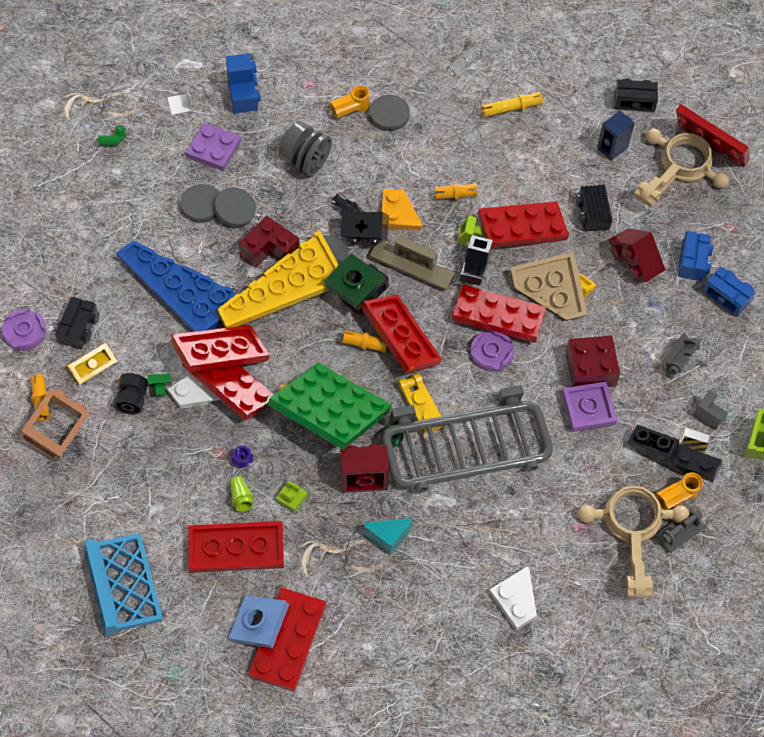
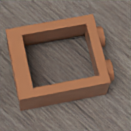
[17,387,90,462]

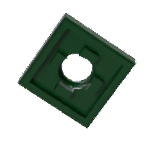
[323,253,385,309]

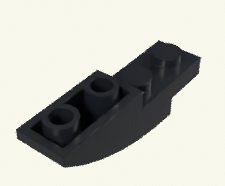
[628,424,722,482]

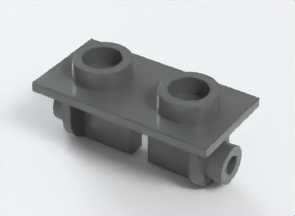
[660,333,700,379]
[655,510,706,553]

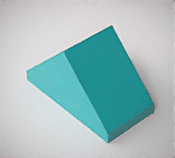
[364,518,412,555]

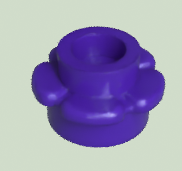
[231,446,254,468]

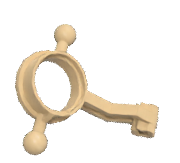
[634,129,729,208]
[578,486,690,598]

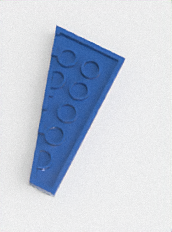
[116,240,238,332]

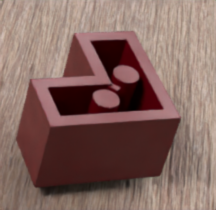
[239,215,300,268]
[608,228,666,282]

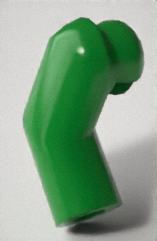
[98,125,127,146]

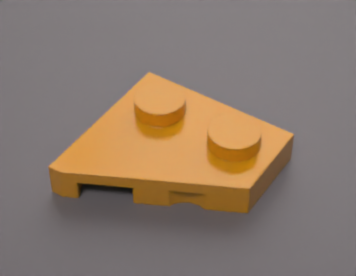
[382,189,422,231]

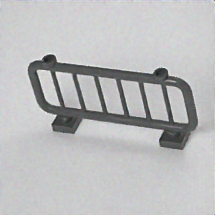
[382,385,553,493]

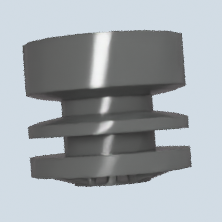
[278,121,332,176]

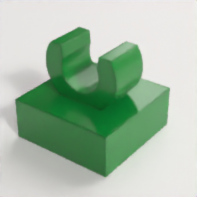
[148,373,172,397]

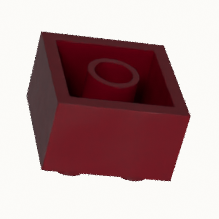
[566,335,620,387]
[340,444,389,493]

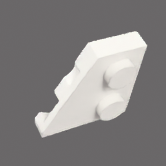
[167,374,223,409]
[489,567,537,631]

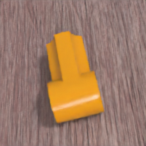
[329,85,370,119]
[656,473,703,510]

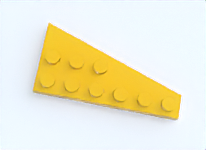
[218,230,339,328]

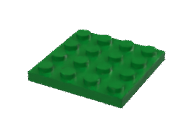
[268,363,392,450]

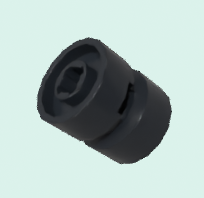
[113,373,148,415]

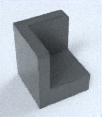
[694,390,728,430]

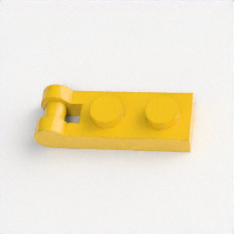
[398,373,445,435]

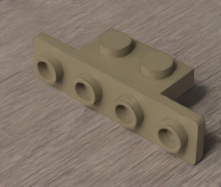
[370,236,455,291]

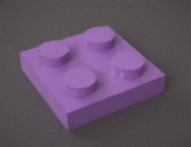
[186,123,241,171]
[562,382,617,432]

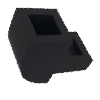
[459,235,493,285]

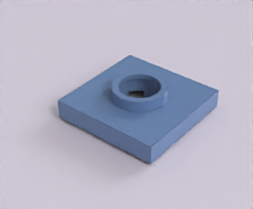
[229,595,289,648]

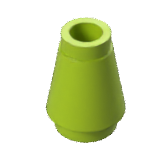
[230,476,255,512]

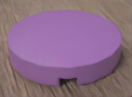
[1,309,47,351]
[470,331,514,371]

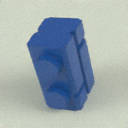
[678,231,714,281]
[703,267,756,317]

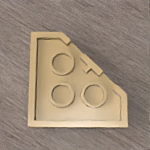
[511,252,588,321]

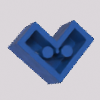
[225,53,261,114]

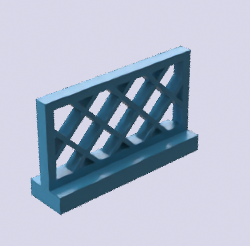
[84,533,163,637]

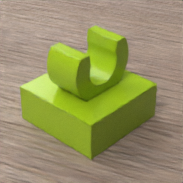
[457,215,483,245]
[276,481,308,513]

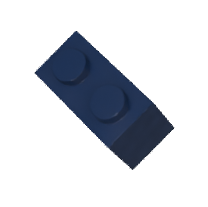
[597,111,635,161]

